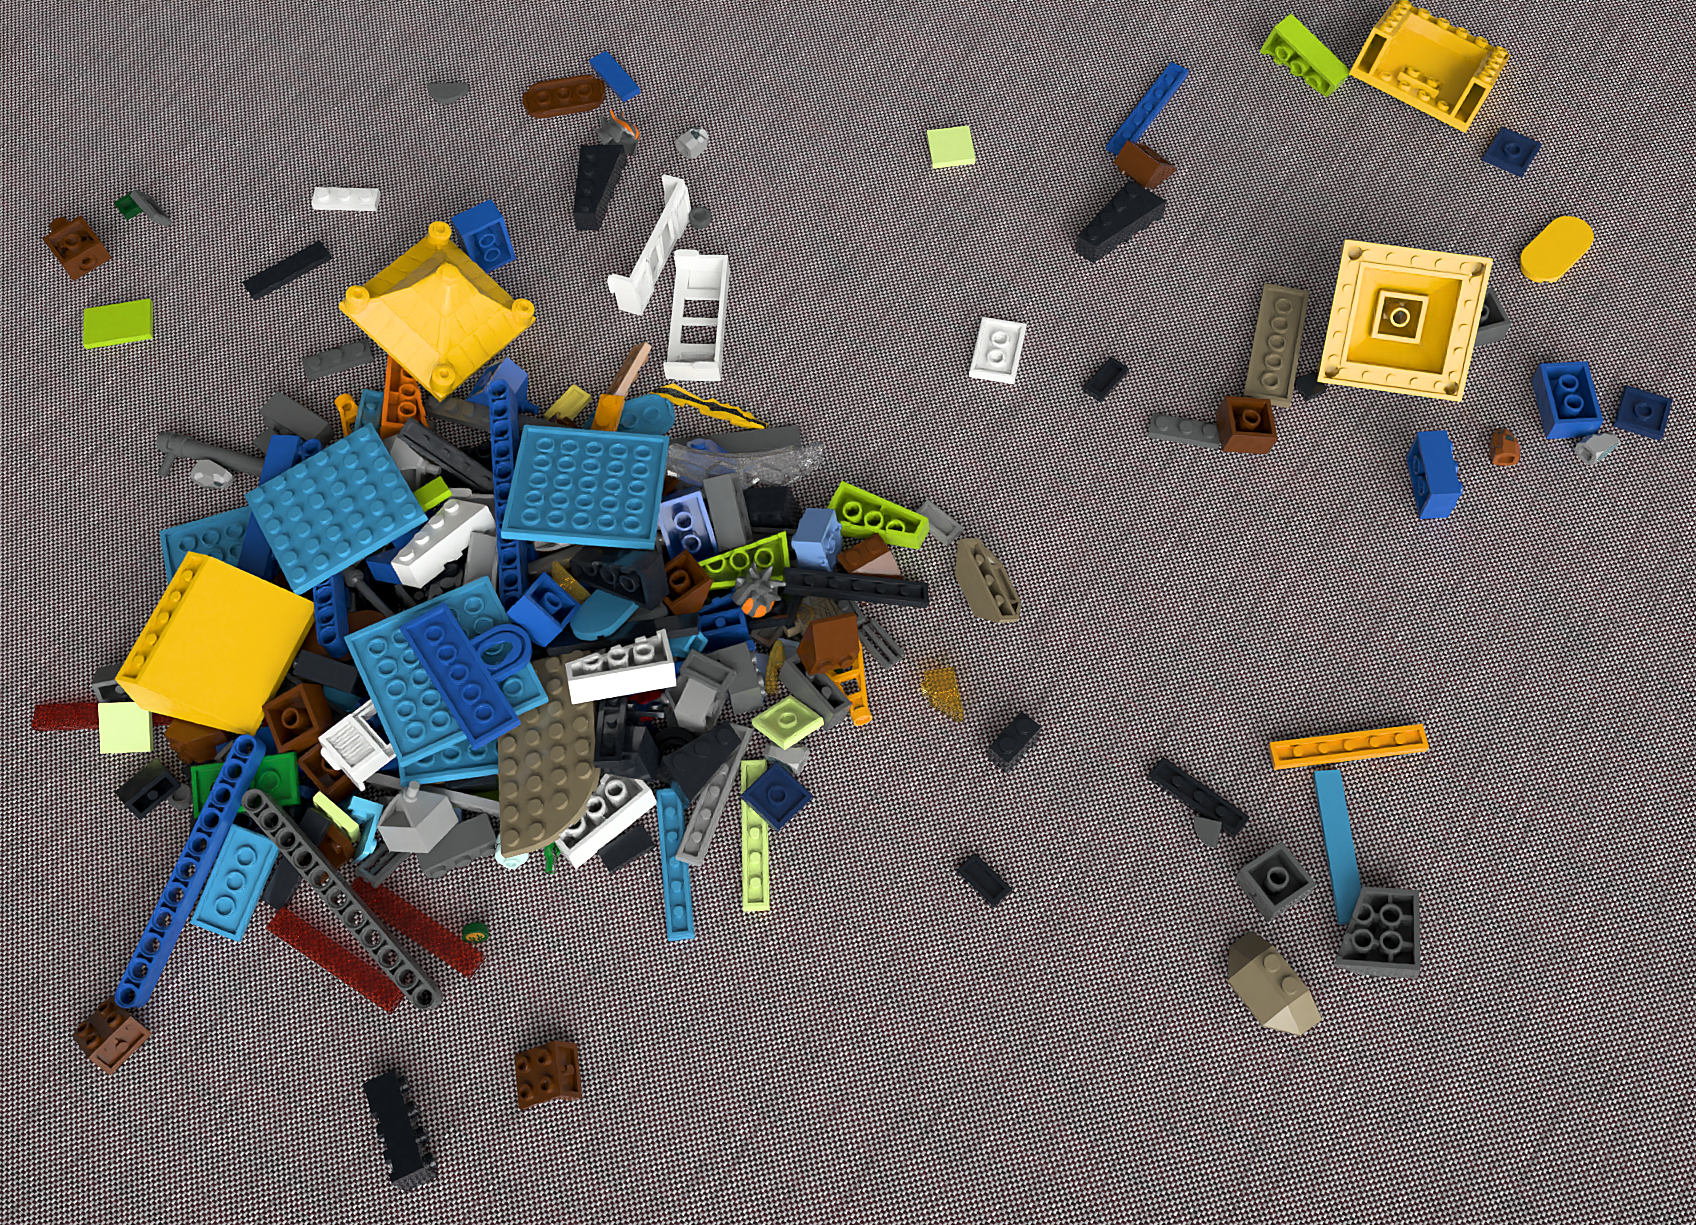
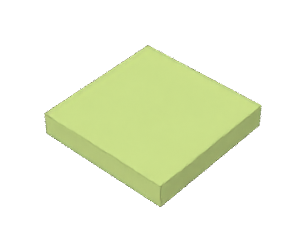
[927,125,976,169]
[752,695,824,750]
[98,702,154,754]
[313,791,360,843]

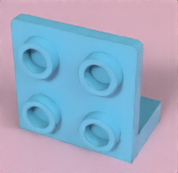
[342,796,384,864]

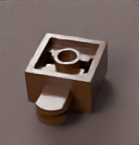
[42,215,112,281]

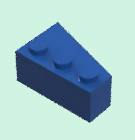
[699,588,751,653]

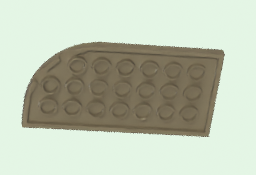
[498,650,600,859]

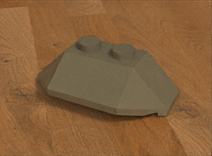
[955,538,1022,623]
[1227,931,1322,1036]

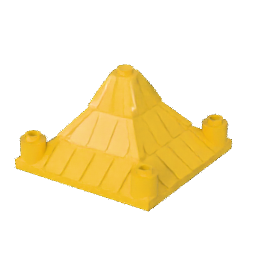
[338,221,536,402]
[1317,239,1493,402]

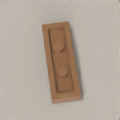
[606,341,652,399]

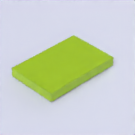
[83,298,153,349]

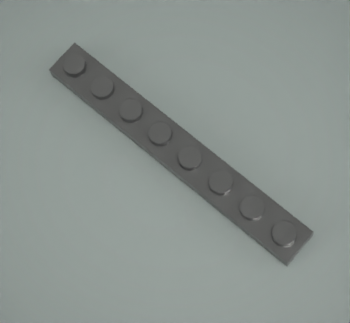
[423,394,576,440]

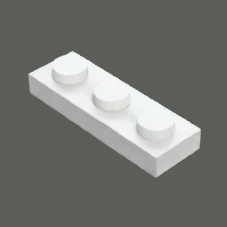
[311,187,381,211]

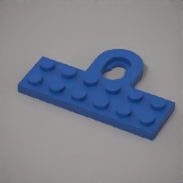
[399,602,533,751]

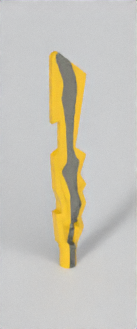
[650,383,767,430]

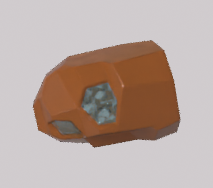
[1489,429,1520,466]

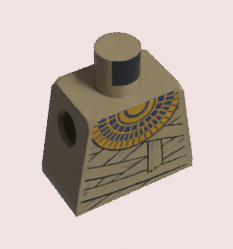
[783,596,843,638]

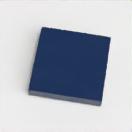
[1482,126,1542,178]
[1613,385,1673,441]
[740,761,813,833]

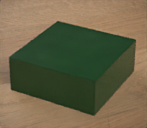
[114,192,143,221]

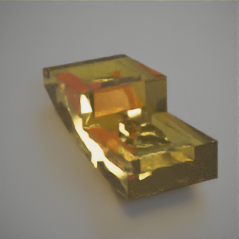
[765,640,786,695]

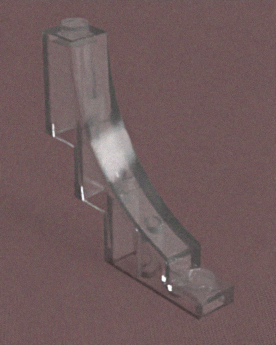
[665,441,824,491]

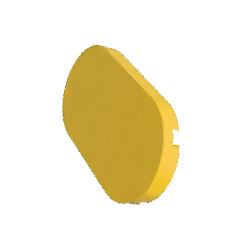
[1519,216,1594,283]

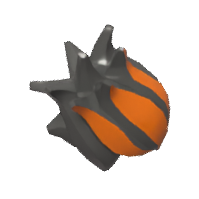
[592,110,640,156]
[731,562,786,618]

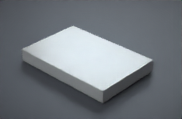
[969,317,1027,384]

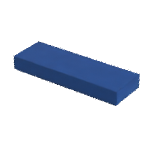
[589,51,641,103]

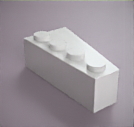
[391,498,496,588]
[565,629,676,704]
[555,774,657,869]

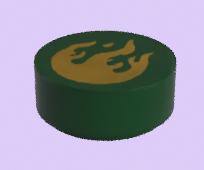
[461,922,489,943]

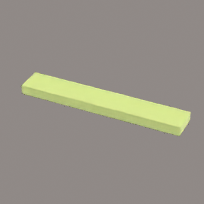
[741,759,770,912]

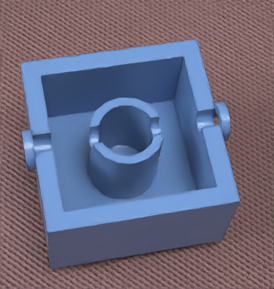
[791,508,843,572]

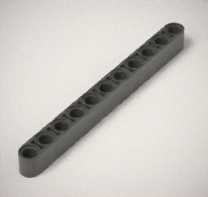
[242,789,443,1010]

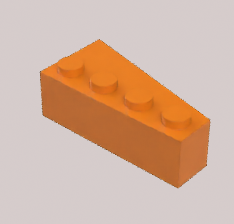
[380,354,429,441]

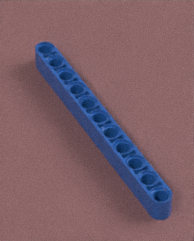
[488,379,529,612]
[301,438,349,658]
[115,734,266,1008]

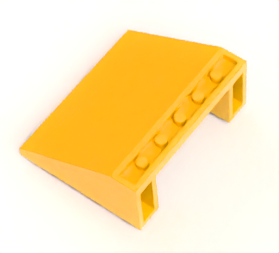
[1349,0,1511,133]
[115,551,315,736]

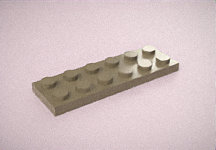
[1243,283,1310,408]

